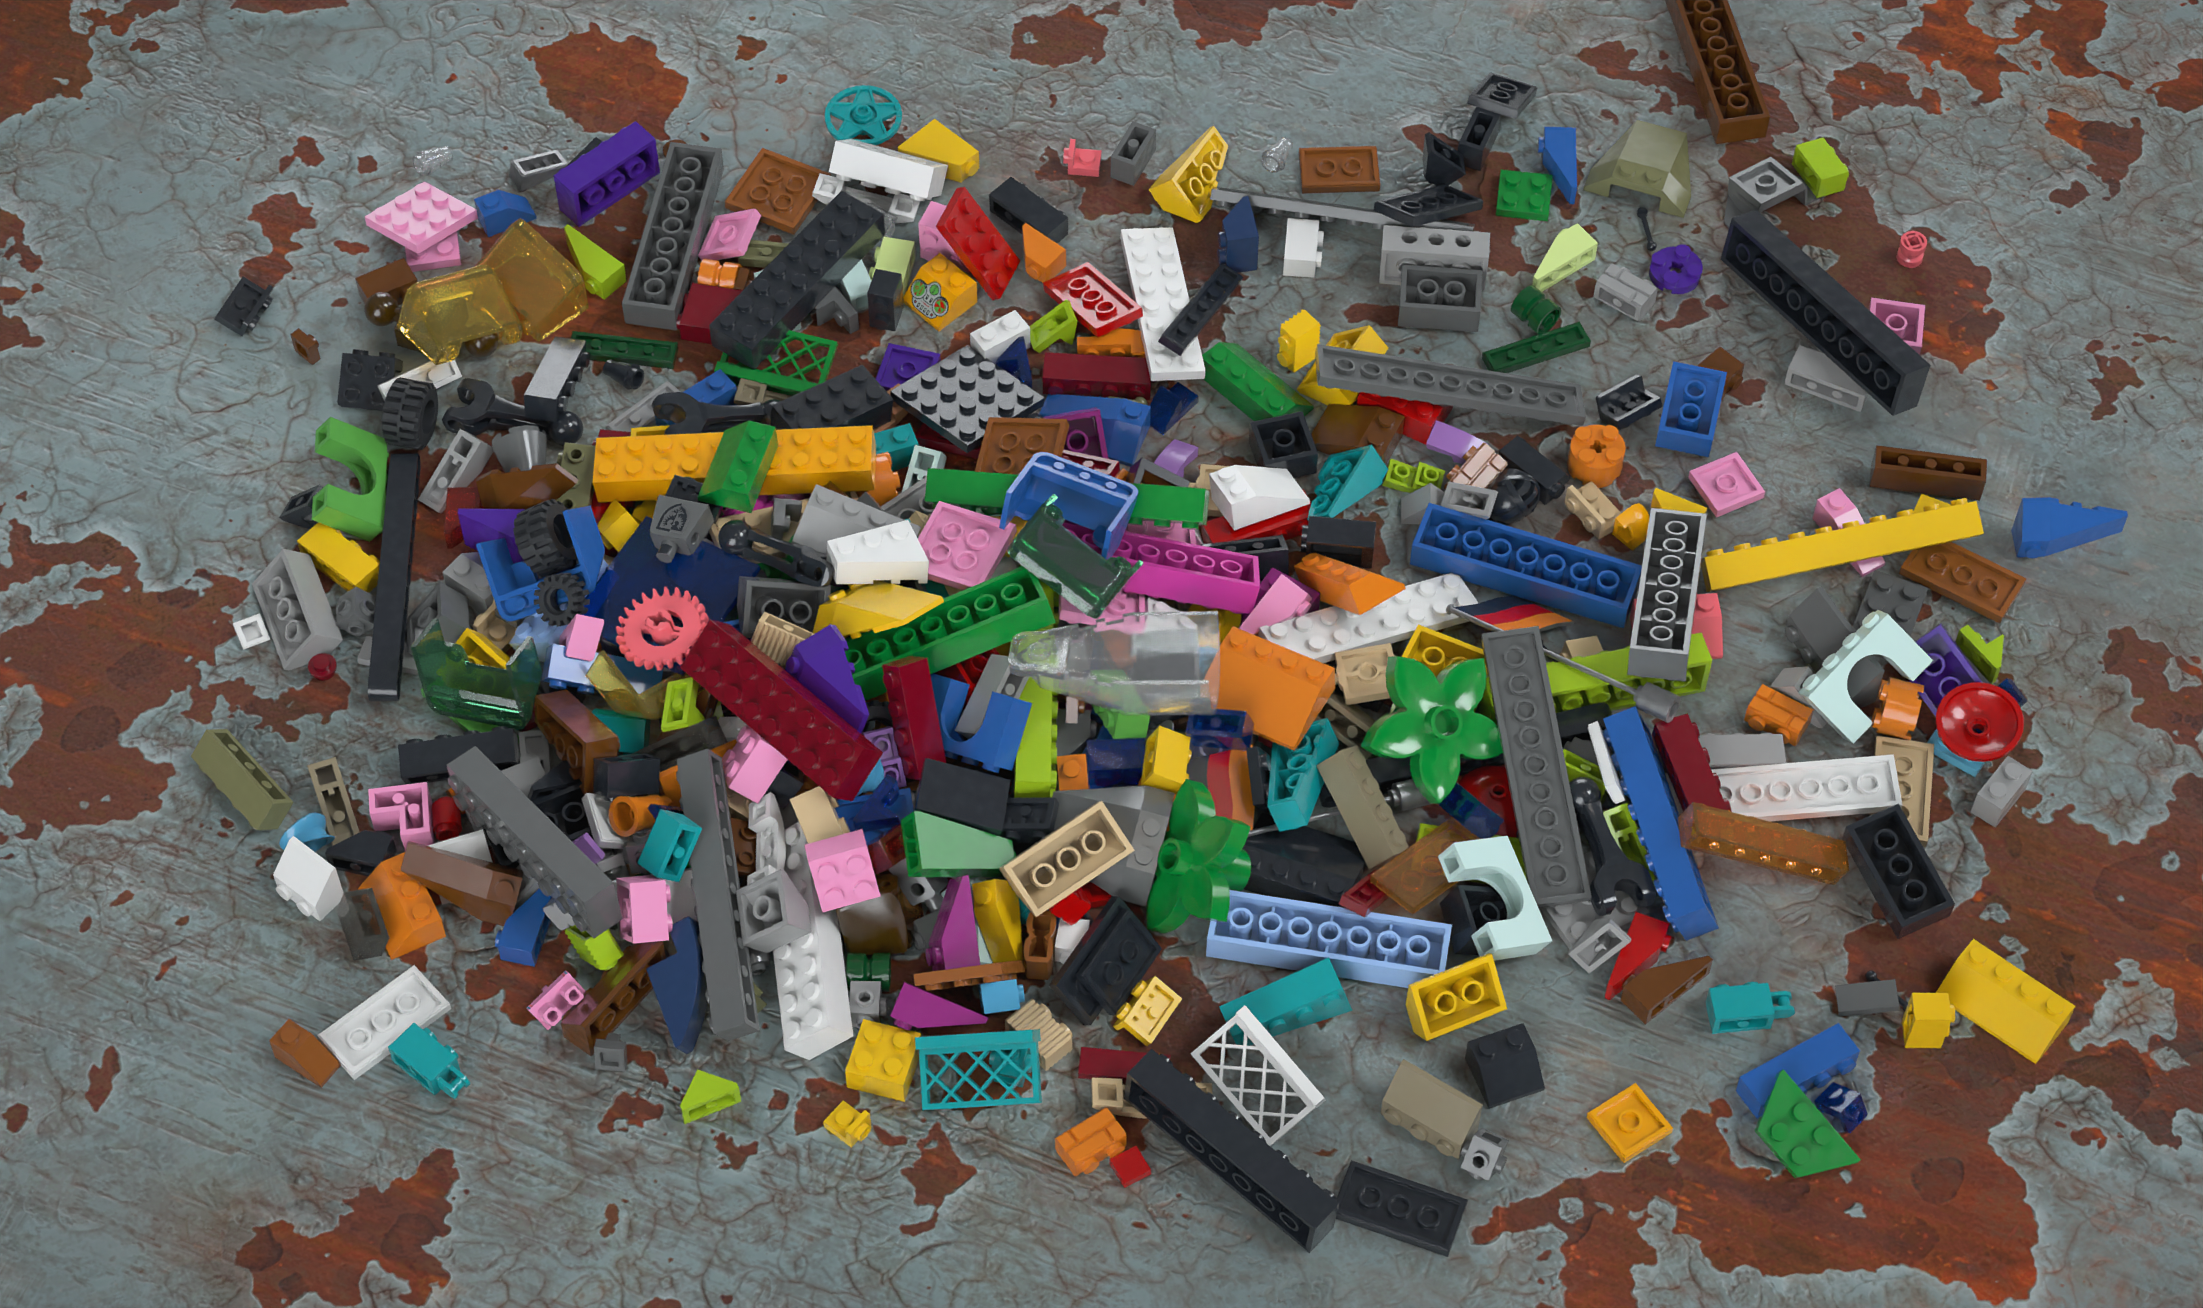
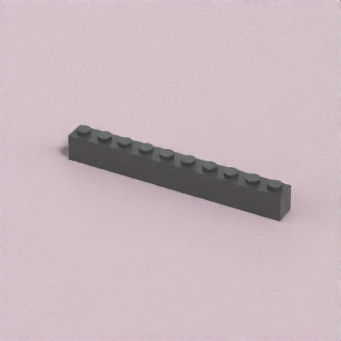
[676,749,760,1041]

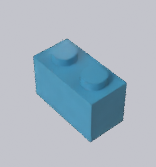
[978,979,1025,1014]

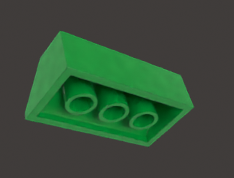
[1202,342,1314,421]

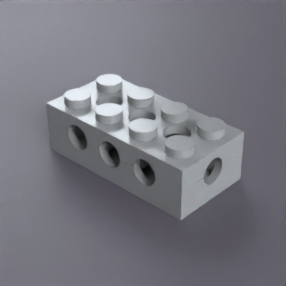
[1379,225,1490,291]

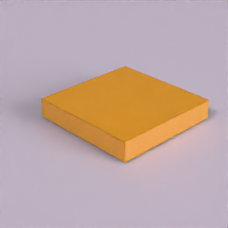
[1586,1083,1673,1163]

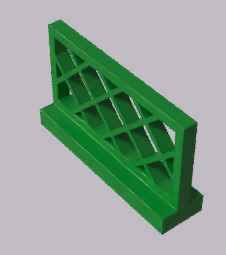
[714,330,838,396]

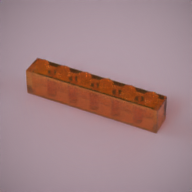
[1678,802,1850,885]

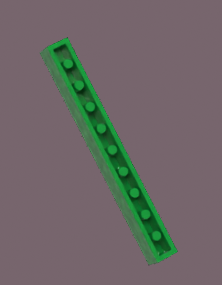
[925,468,1210,530]

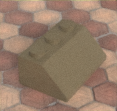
[1381,1059,1482,1160]

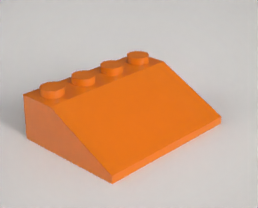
[1200,626,1335,751]

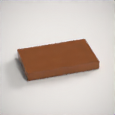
[1299,146,1380,194]

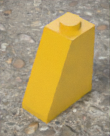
[898,119,979,183]

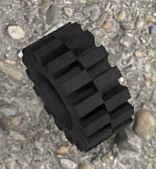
[534,573,590,627]

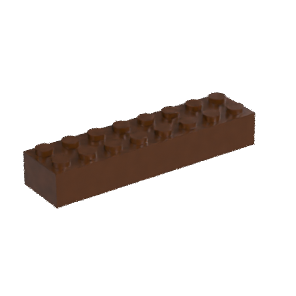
[1665,0,1770,144]

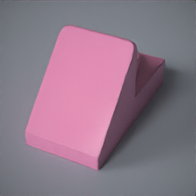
[559,614,604,661]

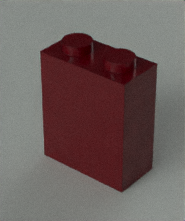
[676,283,743,344]

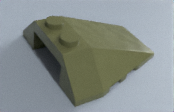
[1583,120,1691,218]

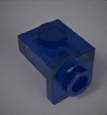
[1814,1082,1868,1133]

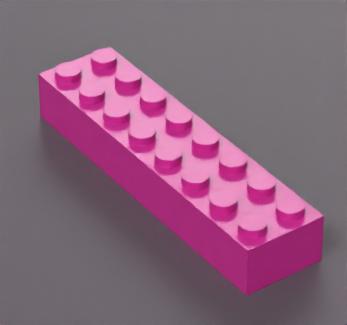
[1031,515,1260,614]

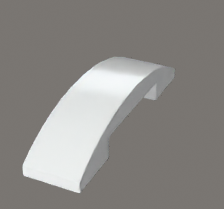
[813,173,921,223]
[747,792,786,885]

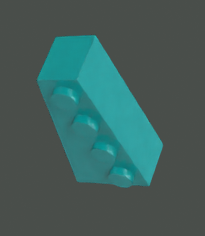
[1219,957,1353,1046]

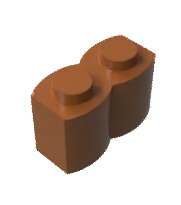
[1024,910,1056,980]

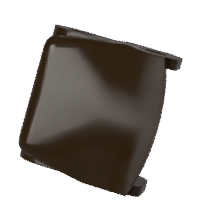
[836,873,912,956]

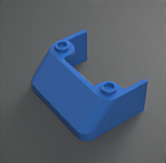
[999,452,1138,568]
[476,506,605,621]

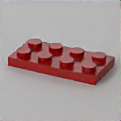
[936,187,1020,300]
[1043,262,1143,338]

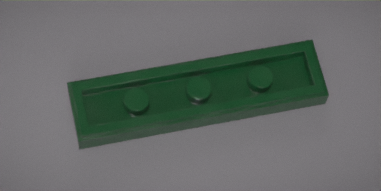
[1482,321,1591,373]
[571,331,679,369]

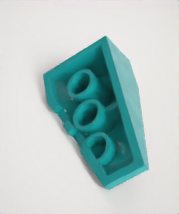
[1307,445,1389,521]

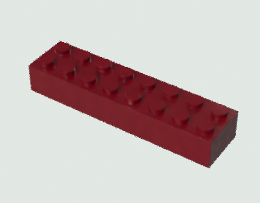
[680,619,883,801]

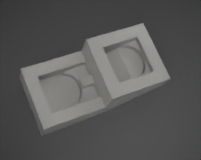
[519,730,551,774]

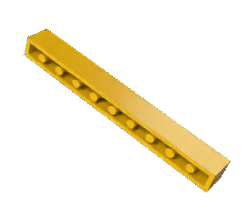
[1701,498,1984,592]

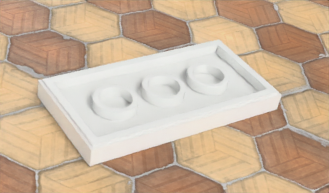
[317,965,451,1080]

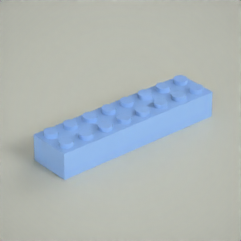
[1206,890,1452,988]

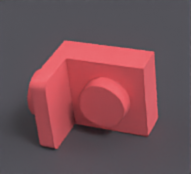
[1063,139,1102,177]

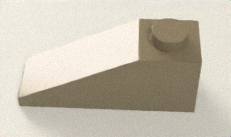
[307,757,359,845]

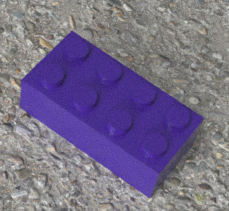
[553,121,660,227]

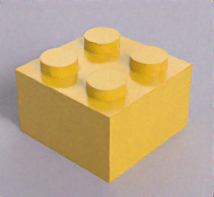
[845,1019,921,1102]

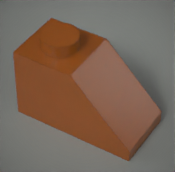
[269,1019,341,1088]

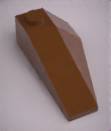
[476,463,578,509]
[401,841,524,926]

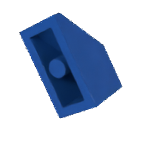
[474,190,537,237]

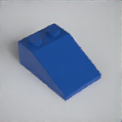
[1655,361,1727,457]

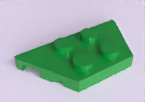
[1755,1069,1861,1178]

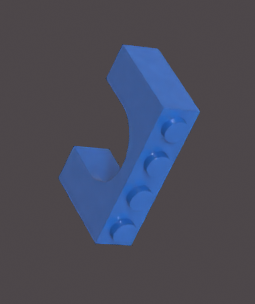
[930,673,1032,773]

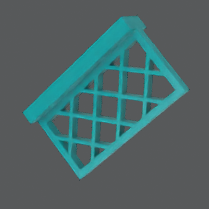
[915,1029,1042,1110]

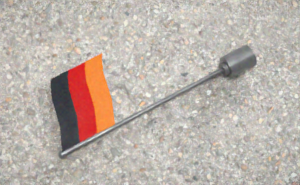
[1446,596,1681,723]
[1186,745,1433,837]

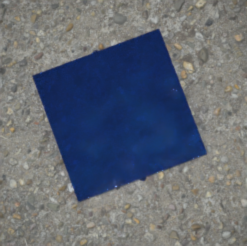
[582,516,761,676]

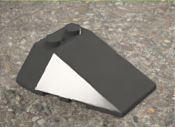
[1052,786,1175,907]

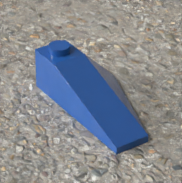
[1039,394,1151,467]
[2011,497,2128,559]

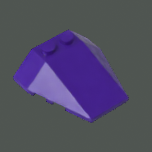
[785,624,869,733]

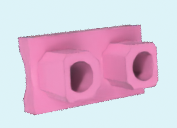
[527,970,586,1030]

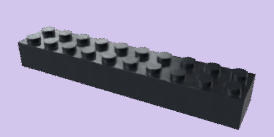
[1720,210,1931,416]

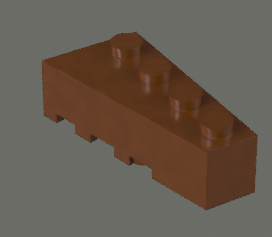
[535,690,620,795]

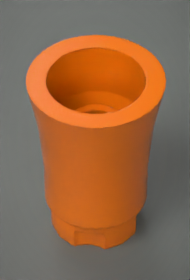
[609,795,674,837]

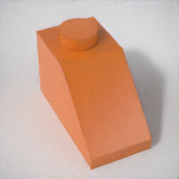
[1022,223,1066,283]

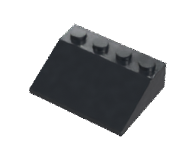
[1242,812,1366,908]

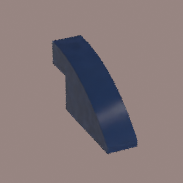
[646,916,708,1054]

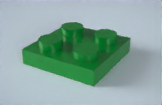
[1496,169,1553,221]

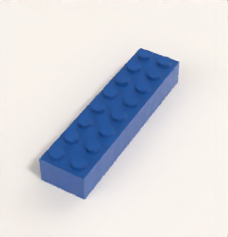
[1410,503,1642,628]
[1602,706,1719,941]

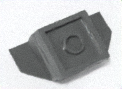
[1724,157,1824,228]

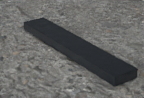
[1158,263,1244,356]

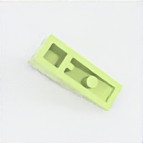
[1532,223,1598,292]

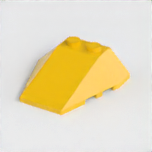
[813,580,944,639]

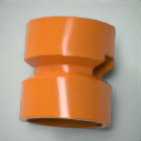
[697,258,742,289]

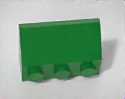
[697,421,778,513]

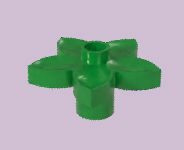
[1361,656,1503,804]
[1146,779,1251,934]

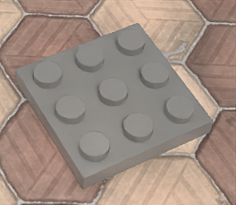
[1540,851,1649,950]

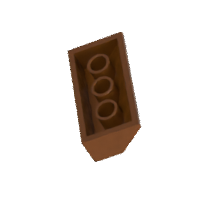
[561,941,666,1056]

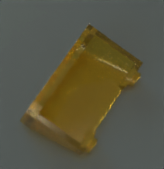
[470,218,589,342]
[397,265,523,365]

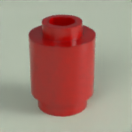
[431,796,462,841]

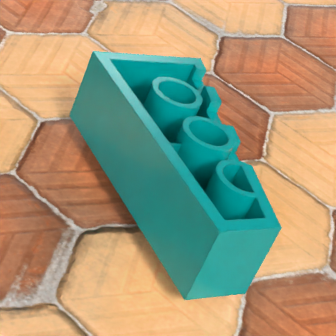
[1268,718,1339,832]

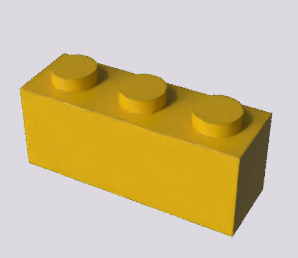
[297,522,380,593]

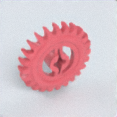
[616,586,709,671]

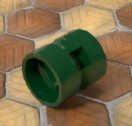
[1511,285,1562,334]
[847,953,891,992]

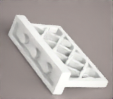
[1191,1006,1326,1147]

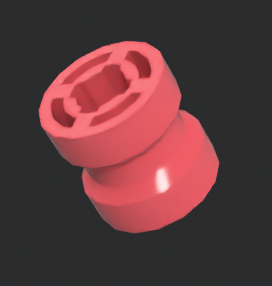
[1896,231,1927,268]

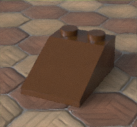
[1311,404,1405,465]

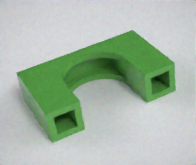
[312,417,389,542]

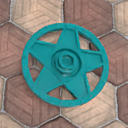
[825,85,902,145]

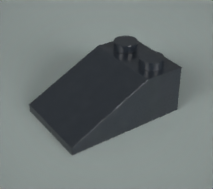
[1439,885,1507,955]

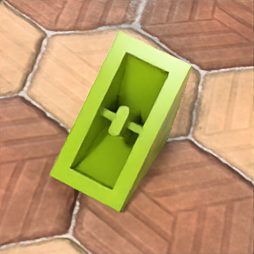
[680,1069,741,1124]

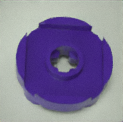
[1649,244,1703,294]

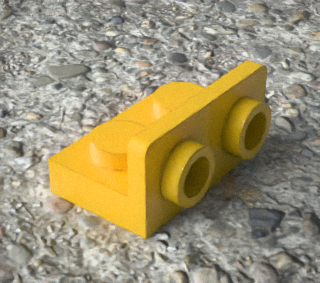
[1113,976,1182,1046]

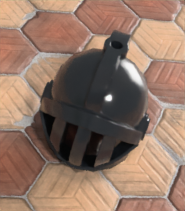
[1486,468,1540,524]

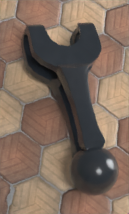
[442,378,583,446]
[652,392,781,435]
[718,520,848,587]
[1569,777,1656,916]

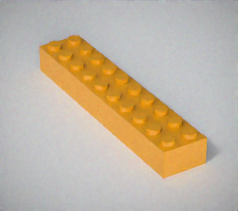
[593,426,876,502]

